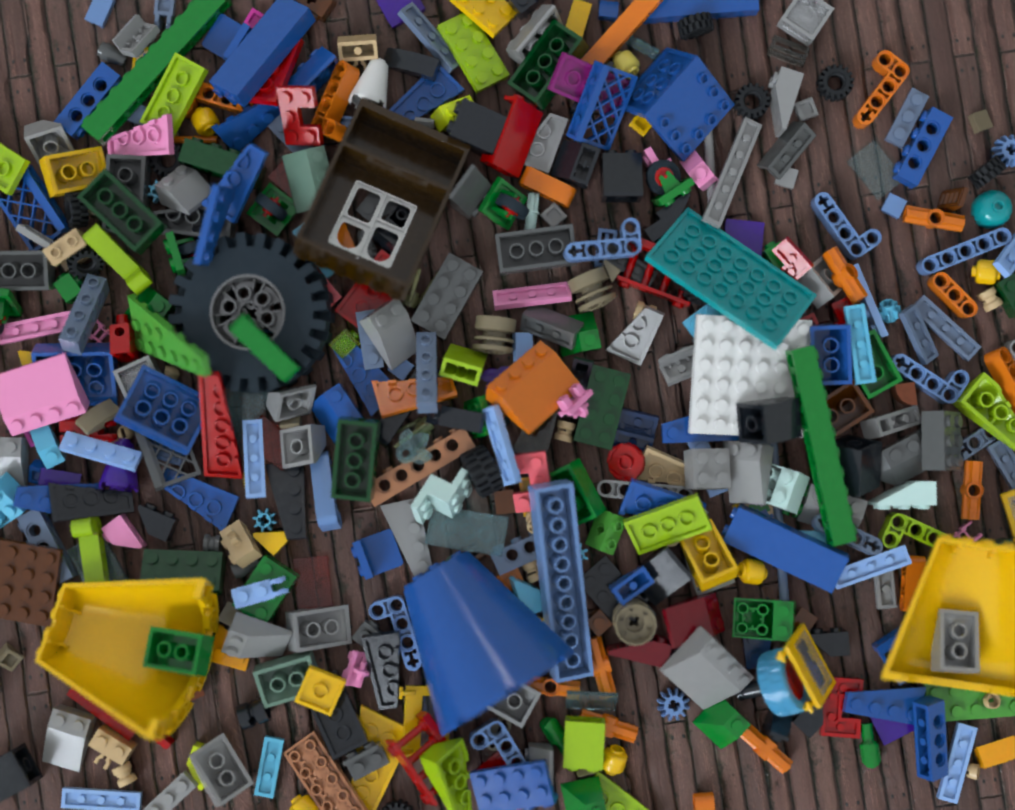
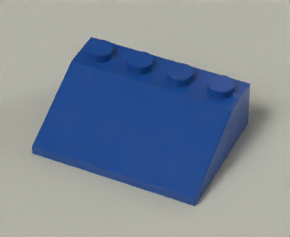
[31,343,118,406]
[114,364,201,456]

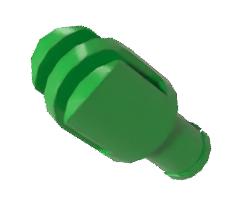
[539,717,565,758]
[859,723,881,769]

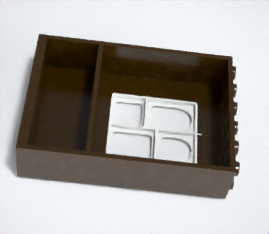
[293,98,471,301]

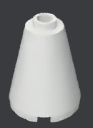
[348,58,388,109]

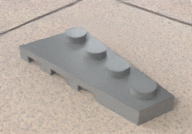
[380,498,432,577]

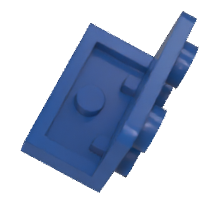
[202,14,252,61]
[351,529,403,580]

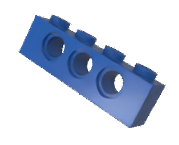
[54,62,122,141]
[892,107,953,189]
[913,695,949,782]

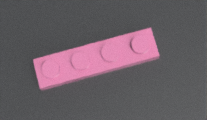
[492,282,572,311]
[0,310,71,345]

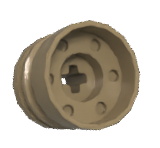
[567,266,617,313]
[473,315,516,355]
[612,598,657,646]

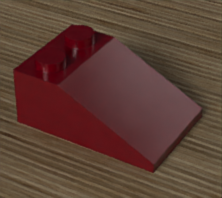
[662,592,725,648]
[606,634,672,667]

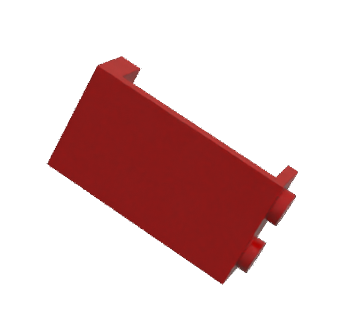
[480,94,543,178]

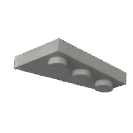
[524,113,568,175]
[606,306,665,366]

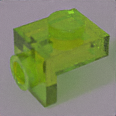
[329,328,360,359]

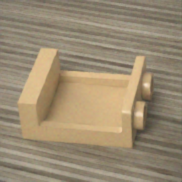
[42,228,89,273]

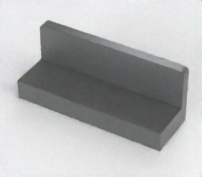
[757,121,816,180]
[520,305,584,350]

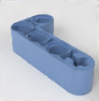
[811,192,882,260]
[563,218,642,263]
[891,354,970,404]
[310,451,342,532]
[368,594,422,671]
[469,718,526,765]

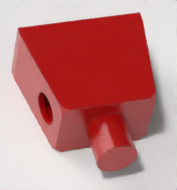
[109,314,140,363]

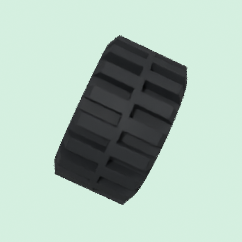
[460,444,504,498]

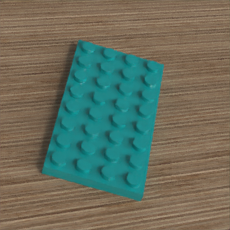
[644,207,817,351]

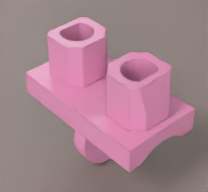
[556,383,594,418]
[341,650,370,688]

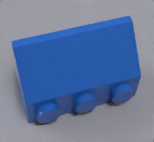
[287,46,338,92]
[810,324,852,385]
[312,383,364,444]

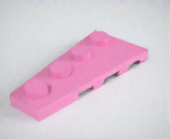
[107,114,174,156]

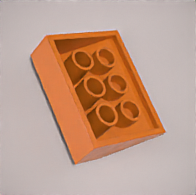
[486,340,580,435]

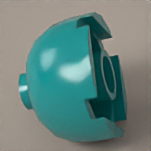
[971,190,1013,229]

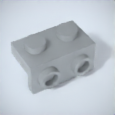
[112,14,161,58]
[658,345,694,387]

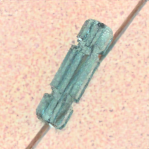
[625,35,659,59]

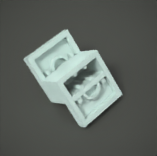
[411,468,473,525]

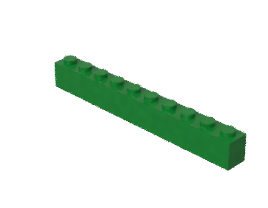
[81,0,232,146]
[785,345,857,546]

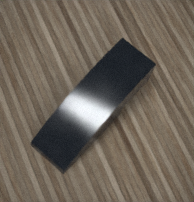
[383,47,441,82]
[642,193,690,243]

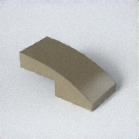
[75,398,120,436]

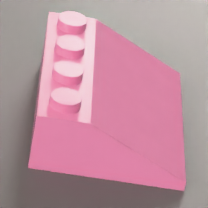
[0,352,90,436]

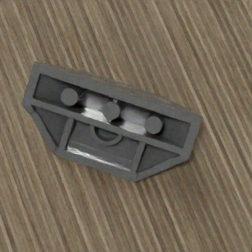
[880,427,924,486]

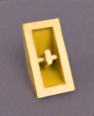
[253,531,290,556]

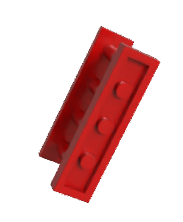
[614,238,691,309]
[385,711,468,807]

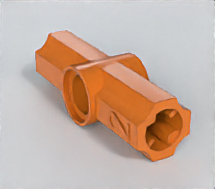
[902,205,966,233]
[822,246,868,305]
[960,460,984,520]
[590,635,616,697]
[526,676,581,698]
[579,708,639,743]
[740,724,793,774]

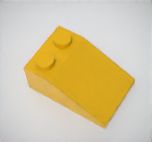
[39,146,106,198]
[679,518,739,592]

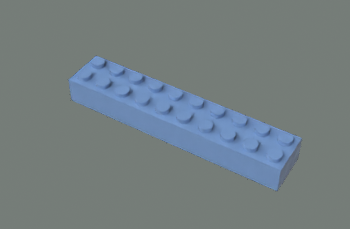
[528,479,594,683]

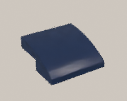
[612,407,659,453]

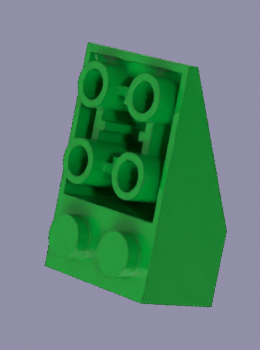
[732,597,796,642]

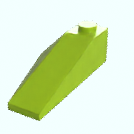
[951,372,1015,451]
[420,737,472,810]

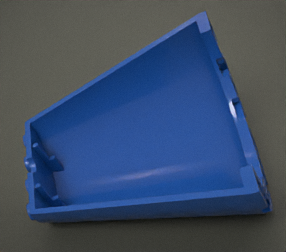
[403,550,575,736]

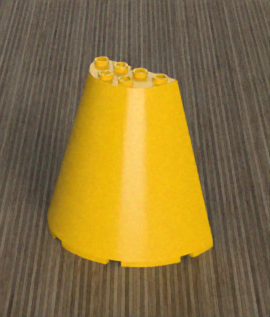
[881,534,1015,697]
[35,578,219,741]

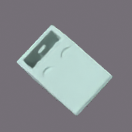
[766,464,810,514]
[868,480,937,510]

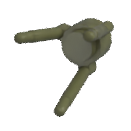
[402,268,438,309]
[394,416,434,458]

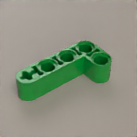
[229,311,301,383]

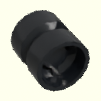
[236,697,271,730]

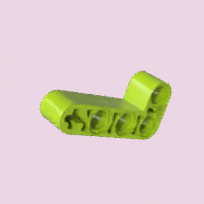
[82,223,153,296]
[877,512,956,549]
[70,517,110,582]

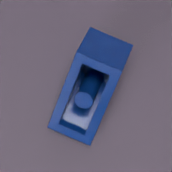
[608,566,655,605]

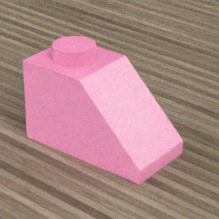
[680,150,718,192]
[101,514,147,549]

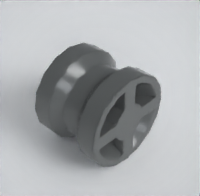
[203,534,222,552]

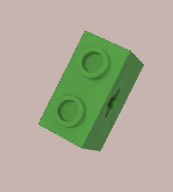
[585,510,626,555]

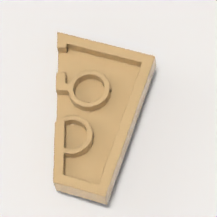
[637,445,685,486]

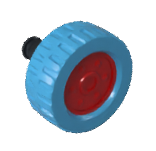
[736,647,811,717]

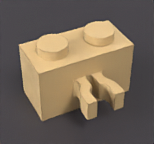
[337,34,378,70]
[219,519,263,568]
[88,724,138,770]

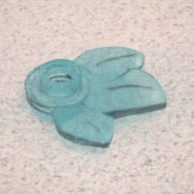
[396,428,433,464]

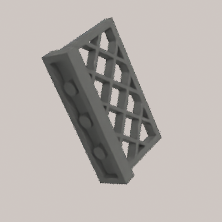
[134,431,201,492]

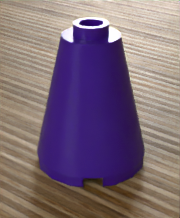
[98,438,139,493]

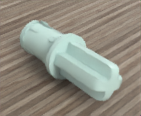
[524,192,540,230]

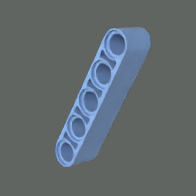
[916,227,1012,276]

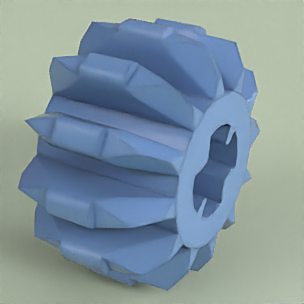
[991,135,1015,168]
[656,687,690,721]

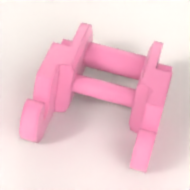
[89,319,110,343]
[953,520,983,542]

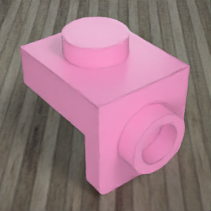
[642,146,672,168]

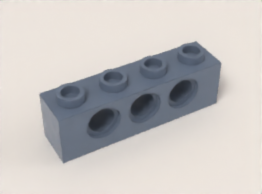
[58,274,110,355]
[416,332,438,414]
[17,510,79,585]
[490,532,536,576]

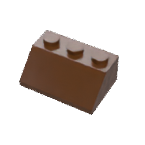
[826,379,875,437]

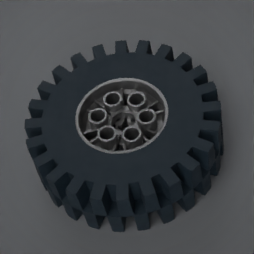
[168,232,335,393]

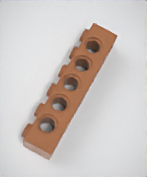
[371,428,476,507]

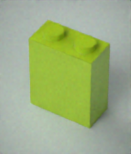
[439,343,488,386]
[563,715,605,772]

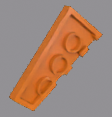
[371,377,458,419]

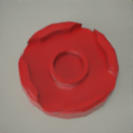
[607,443,645,481]

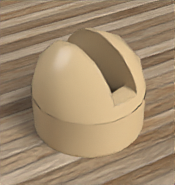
[165,366,180,380]
[117,425,134,439]
[982,693,1001,709]
[965,763,980,780]

